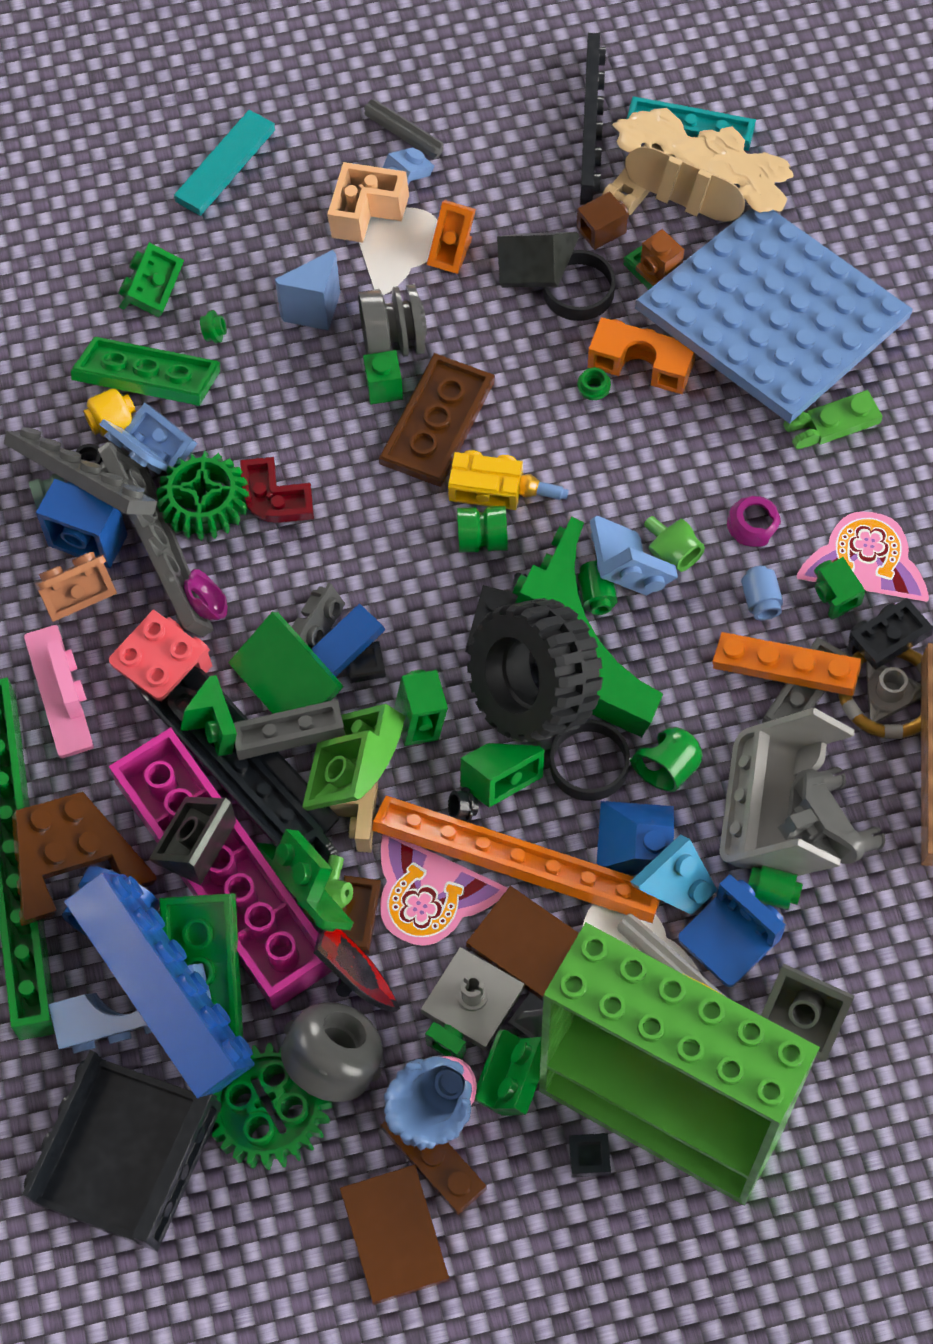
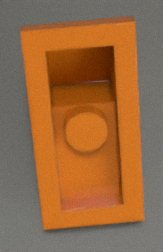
[427,200,476,274]

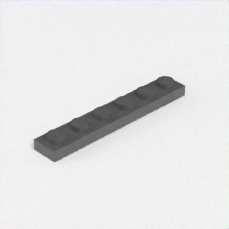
[4,427,157,515]

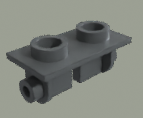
[292,583,345,649]

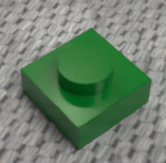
[425,1022,466,1060]

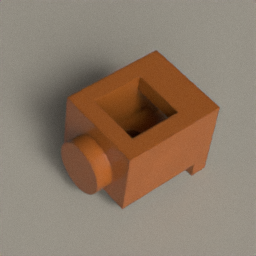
[635,229,684,286]

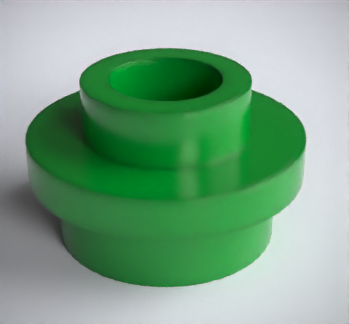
[200,310,227,343]
[577,367,611,400]

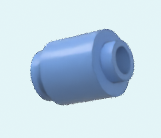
[741,566,783,621]

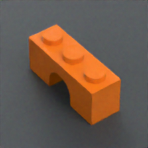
[587,317,695,395]

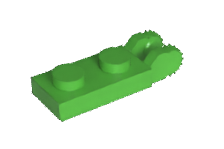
[783,390,883,449]

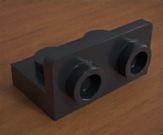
[848,598,933,670]

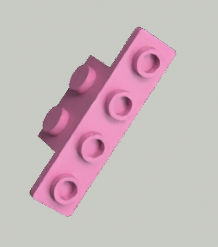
[24,625,94,759]

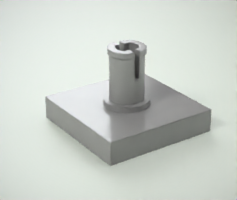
[421,947,525,1051]

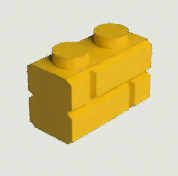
[448,450,523,510]

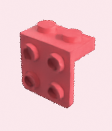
[109,609,213,701]

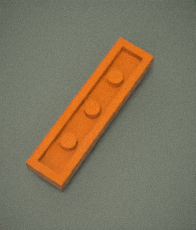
[712,632,861,696]

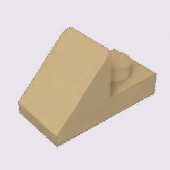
[330,781,378,853]

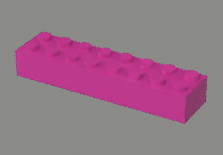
[109,727,332,1011]

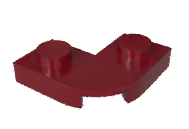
[240,457,314,523]

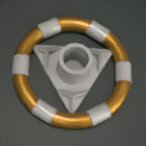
[838,648,922,739]

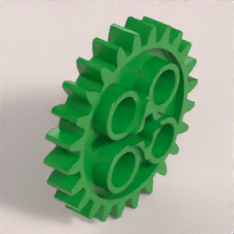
[212,1043,333,1170]

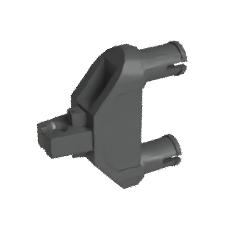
[778,767,885,864]

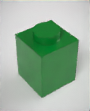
[363,350,403,405]

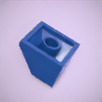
[596,801,674,875]

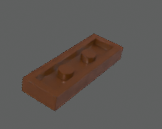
[380,1121,487,1215]

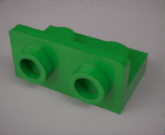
[118,242,184,318]
[474,1030,541,1116]

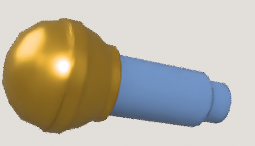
[519,474,569,500]

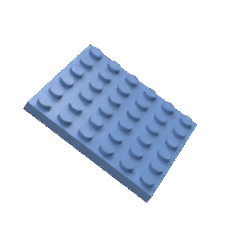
[635,208,913,424]

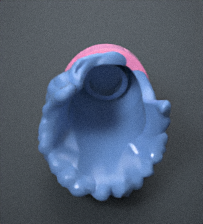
[384,1056,477,1151]

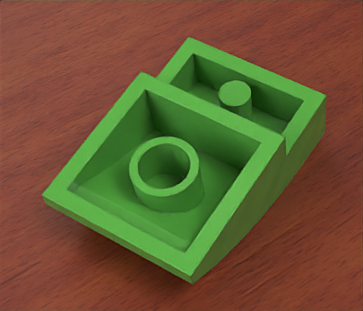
[302,704,406,811]

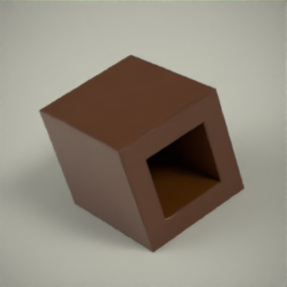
[577,191,629,250]

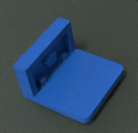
[678,874,786,987]

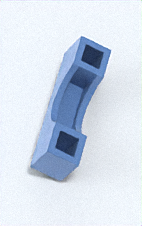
[48,964,212,1054]

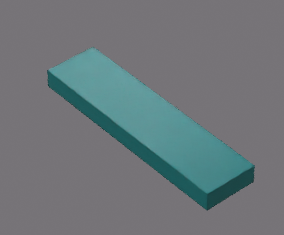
[626,96,756,151]
[174,110,275,216]

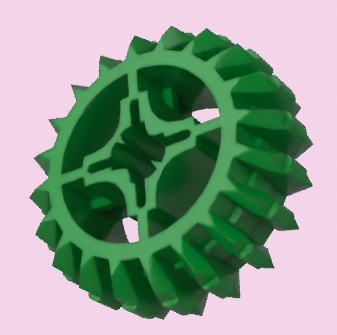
[156,451,249,541]

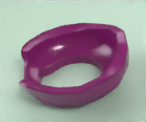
[726,496,781,547]
[183,569,228,620]

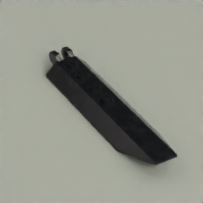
[132,666,339,863]

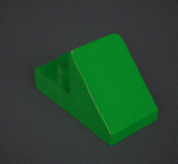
[180,675,237,756]

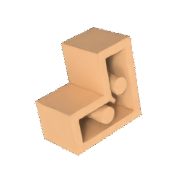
[327,162,409,243]

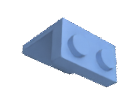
[99,402,198,474]
[590,516,678,596]

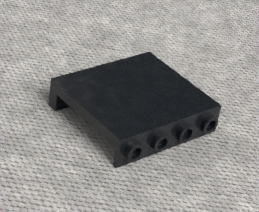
[22,1050,222,1252]

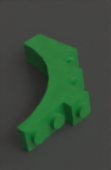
[512,517,663,738]

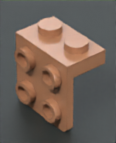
[35,552,117,622]

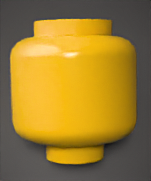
[83,388,136,438]

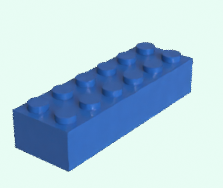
[64,873,255,1098]

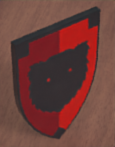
[313,928,400,1012]

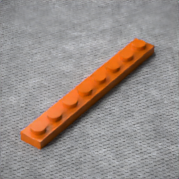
[372,795,661,923]

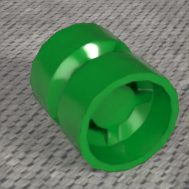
[457,506,508,553]

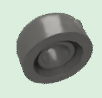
[281,1002,383,1102]

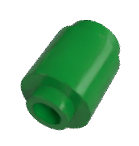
[577,560,618,615]
[748,865,803,910]

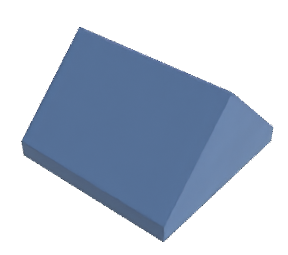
[275,250,340,331]

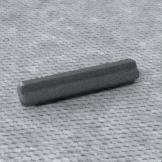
[364,99,444,159]

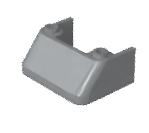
[719,708,854,876]

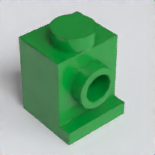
[814,557,866,620]

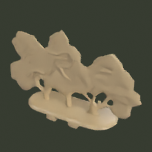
[612,108,794,222]

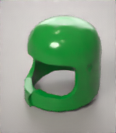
[630,727,703,793]

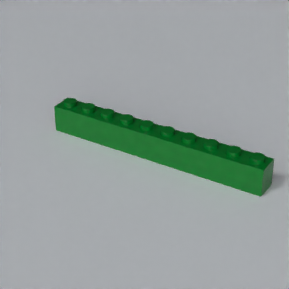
[0,677,55,1041]

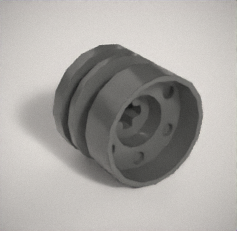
[358,284,427,357]

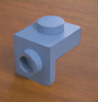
[383,147,435,185]

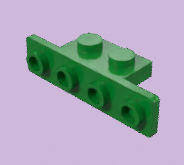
[256,829,354,931]

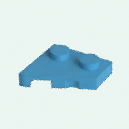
[630,834,718,915]

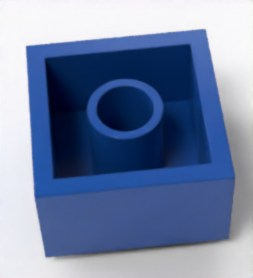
[36,479,128,569]

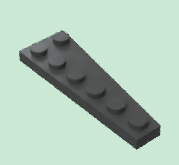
[98,442,214,637]

